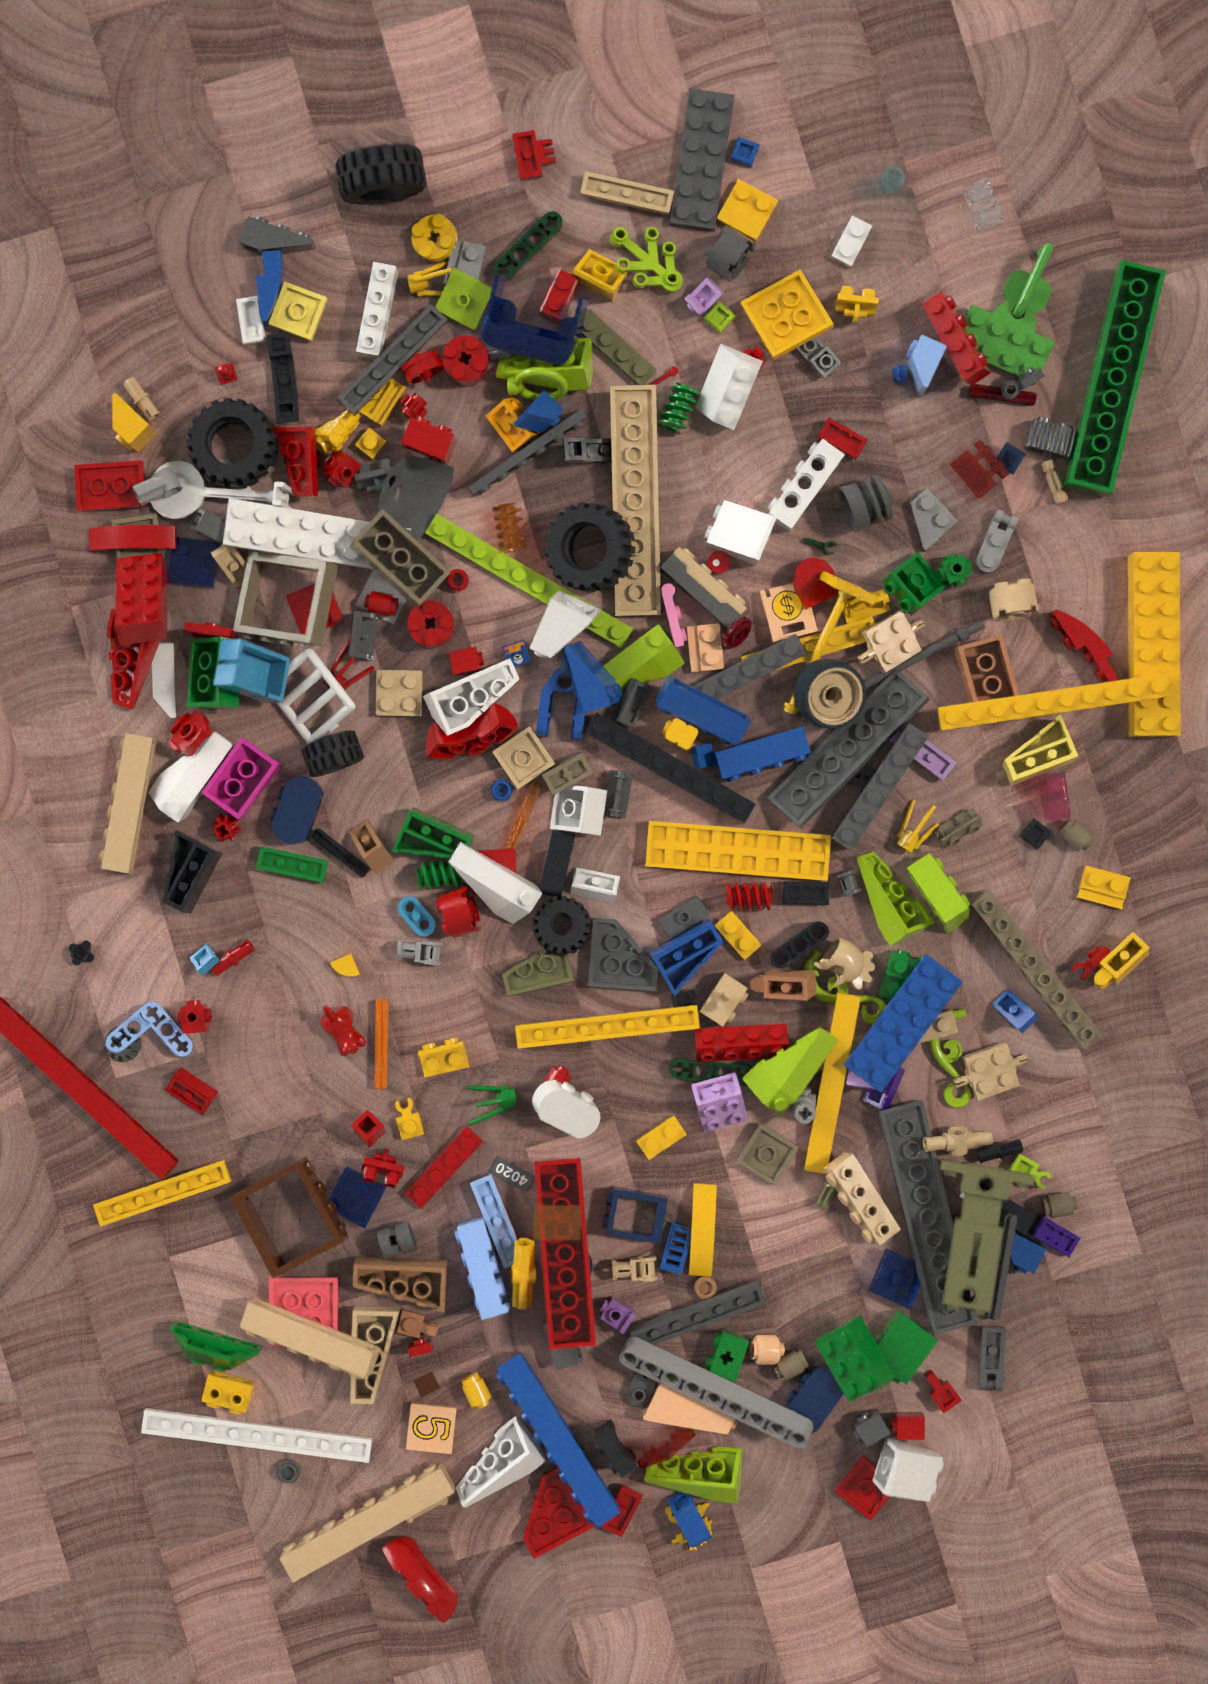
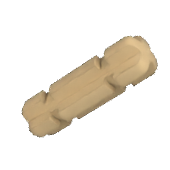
[1041,459,1068,504]

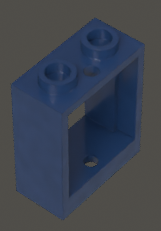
[602,1186,668,1244]

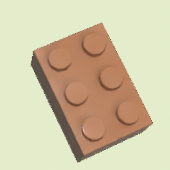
[954,634,1019,703]

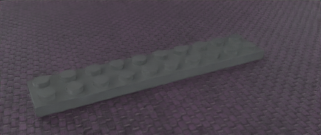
[877,1099,977,1335]

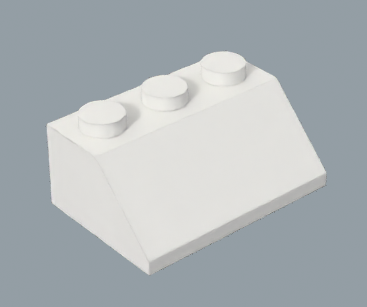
[695,344,763,430]

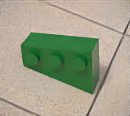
[391,807,476,858]

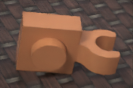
[397,1309,439,1338]

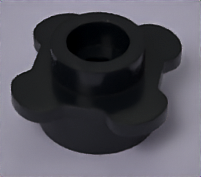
[69,940,94,966]

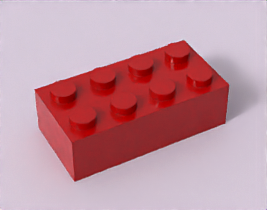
[115,553,168,645]

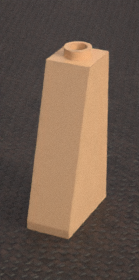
[643,1382,739,1434]

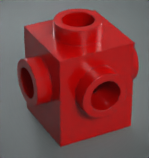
[320,450,361,488]
[177,1000,212,1034]

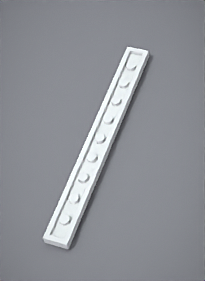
[141,1408,373,1463]

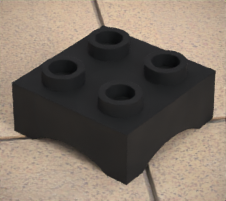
[594,1419,637,1478]

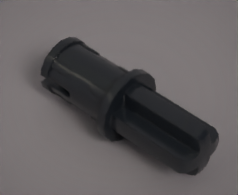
[976,1139,1023,1164]

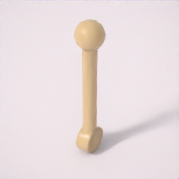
[405,1497,448,1524]

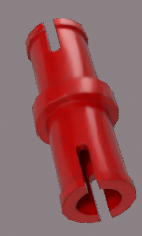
[211,939,255,977]

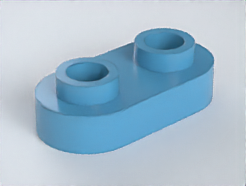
[398,896,436,936]

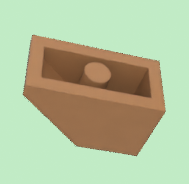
[348,819,395,874]

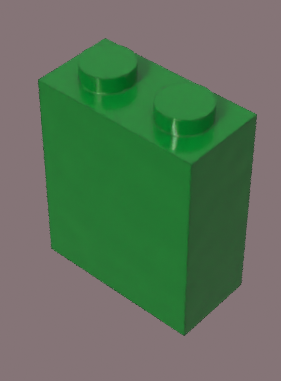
[876,1309,938,1385]

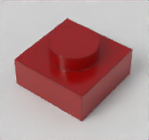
[408,1337,434,1357]

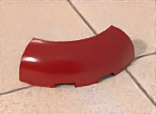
[425,702,519,759]
[381,1537,458,1623]

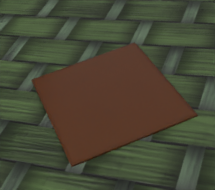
[414,1372,440,1397]

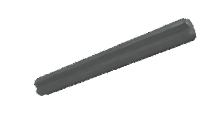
[987,1213,1017,1320]

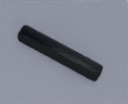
[311,828,370,878]

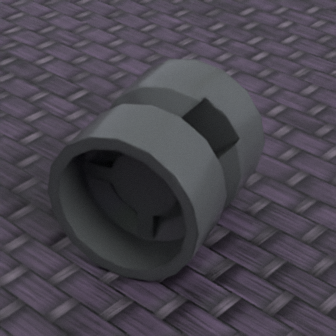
[377,1221,417,1260]

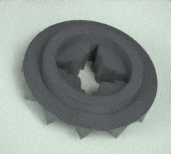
[104,1026,141,1062]

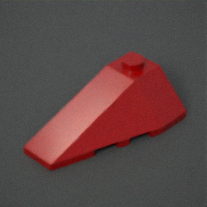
[107,608,160,710]

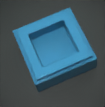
[190,943,220,975]

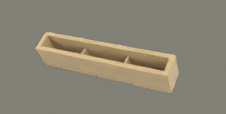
[99,733,157,874]
[240,1298,380,1379]

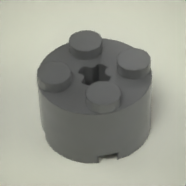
[705,225,756,282]

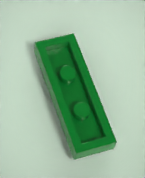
[256,846,329,883]

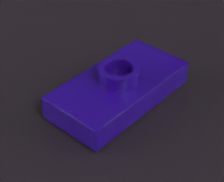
[1030,1215,1081,1257]

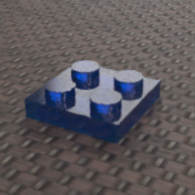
[168,537,220,588]
[329,1166,387,1229]
[868,1248,920,1310]

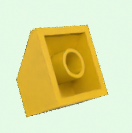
[112,393,157,452]

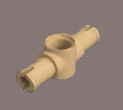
[923,1126,993,1156]

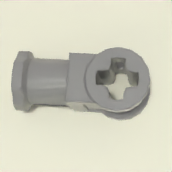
[397,939,443,966]

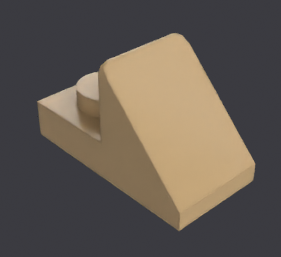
[211,545,247,588]

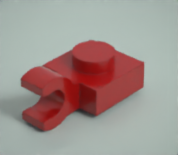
[1071,945,1111,980]
[925,1370,962,1414]

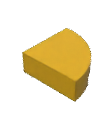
[330,953,360,976]

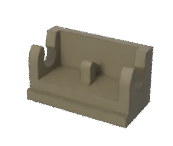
[542,752,593,795]

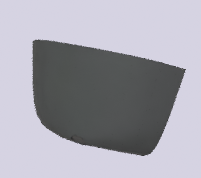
[378,456,454,540]

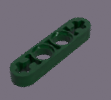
[493,211,563,282]
[669,1058,753,1086]

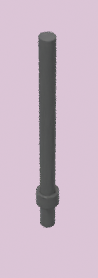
[863,620,985,689]

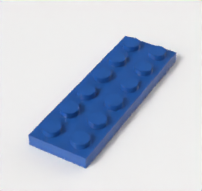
[843,954,963,1093]

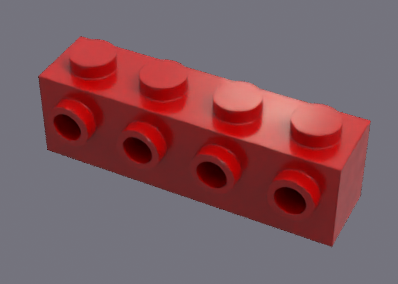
[922,291,991,386]
[695,1023,789,1062]

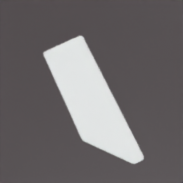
[151,643,176,718]

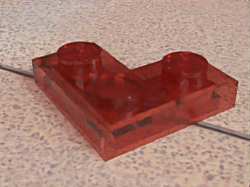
[636,1428,696,1469]

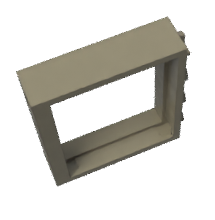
[233,550,338,649]

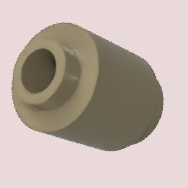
[1058,818,1093,851]
[1041,1192,1077,1218]
[773,1350,809,1381]

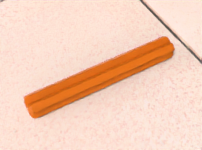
[374,999,389,1089]

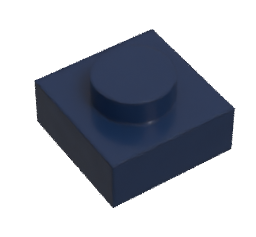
[994,442,1026,475]

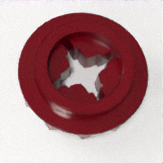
[722,616,752,649]

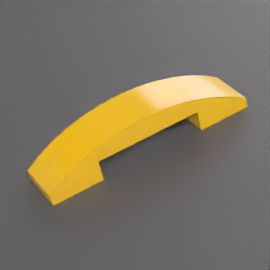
[689,1183,717,1276]

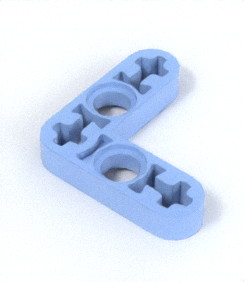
[105,1002,193,1058]

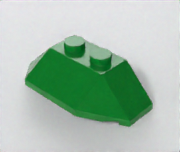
[170,1321,263,1372]

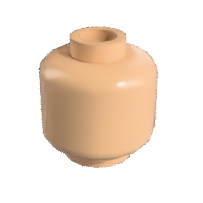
[749,1335,785,1365]

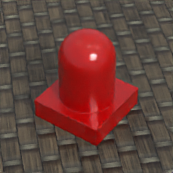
[215,362,238,386]

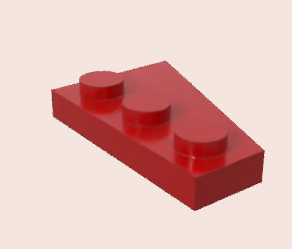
[272,426,318,497]

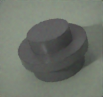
[277,1460,300,1483]

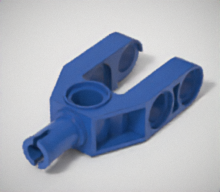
[536,648,585,741]

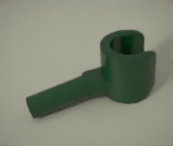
[804,538,837,555]

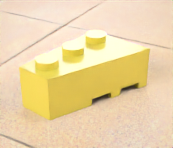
[1002,714,1078,786]

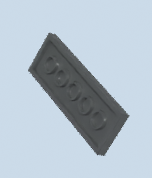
[670,88,734,231]

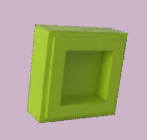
[704,301,736,334]

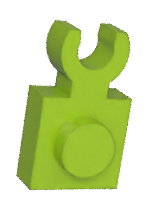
[1009,1153,1052,1189]

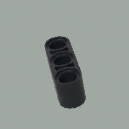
[540,829,575,898]
[770,921,829,969]

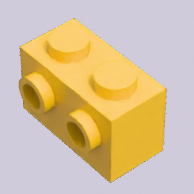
[201,1370,256,1414]

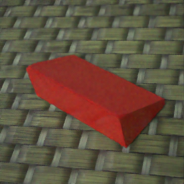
[165,1067,218,1115]

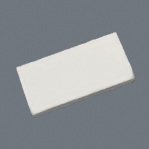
[570,867,620,903]

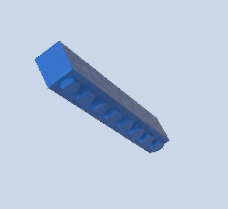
[496,1351,621,1528]

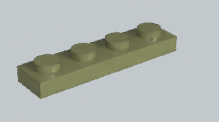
[574,309,657,385]

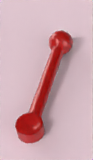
[649,366,678,385]

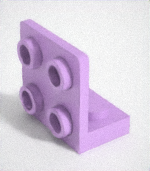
[691,1073,748,1132]

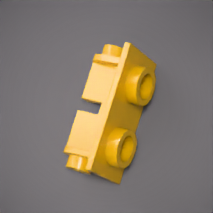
[843,589,891,624]

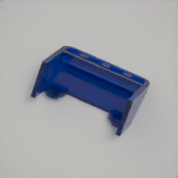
[481,274,590,365]

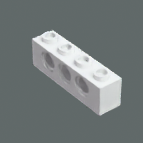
[356,262,398,360]
[767,439,845,532]

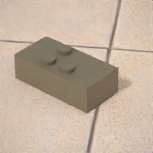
[349,509,451,607]

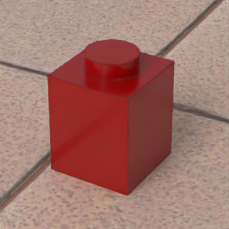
[449,647,484,676]
[351,1109,386,1148]
[891,1412,925,1440]

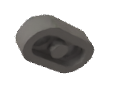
[627,1371,656,1406]

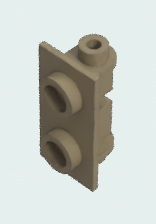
[934,808,982,849]

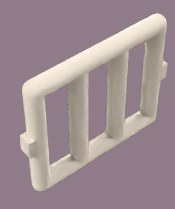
[276,648,356,744]

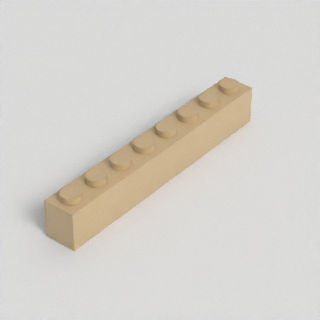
[279,1463,455,1583]

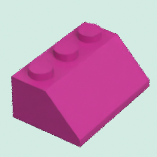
[201,737,282,820]

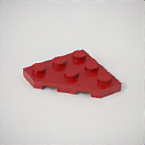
[523,1466,595,1559]

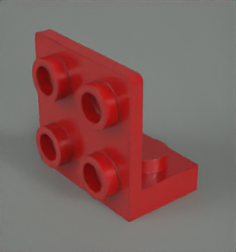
[286,583,345,635]

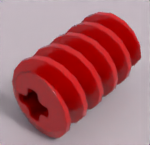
[726,882,773,911]

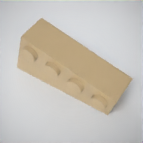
[350,1306,401,1404]

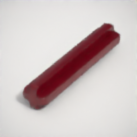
[969,384,1037,406]

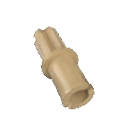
[124,377,160,421]

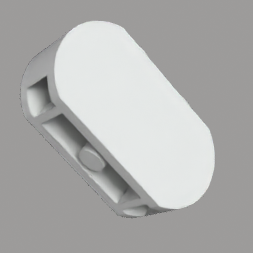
[532,1080,600,1138]

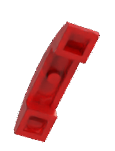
[89,525,176,551]

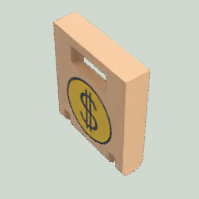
[760,583,818,644]

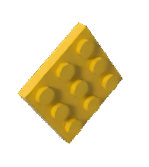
[740,270,834,360]

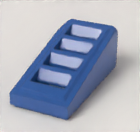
[659,1222,691,1275]

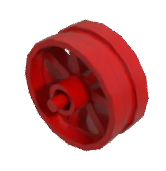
[401,350,444,385]

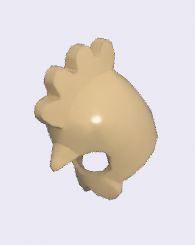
[814,938,875,990]

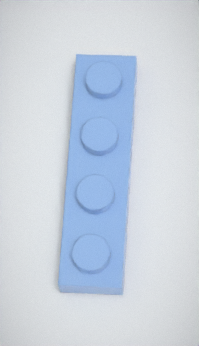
[470,1174,518,1268]

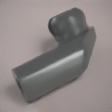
[489,339,522,361]

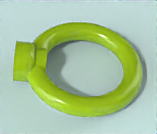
[507,367,568,401]

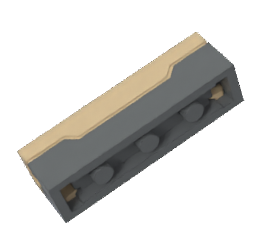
[660,547,747,630]

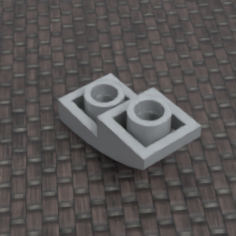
[795,337,841,378]

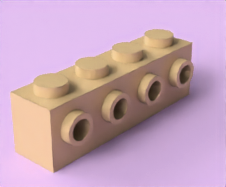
[823,1152,901,1246]

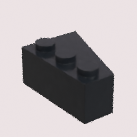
[163,830,222,914]

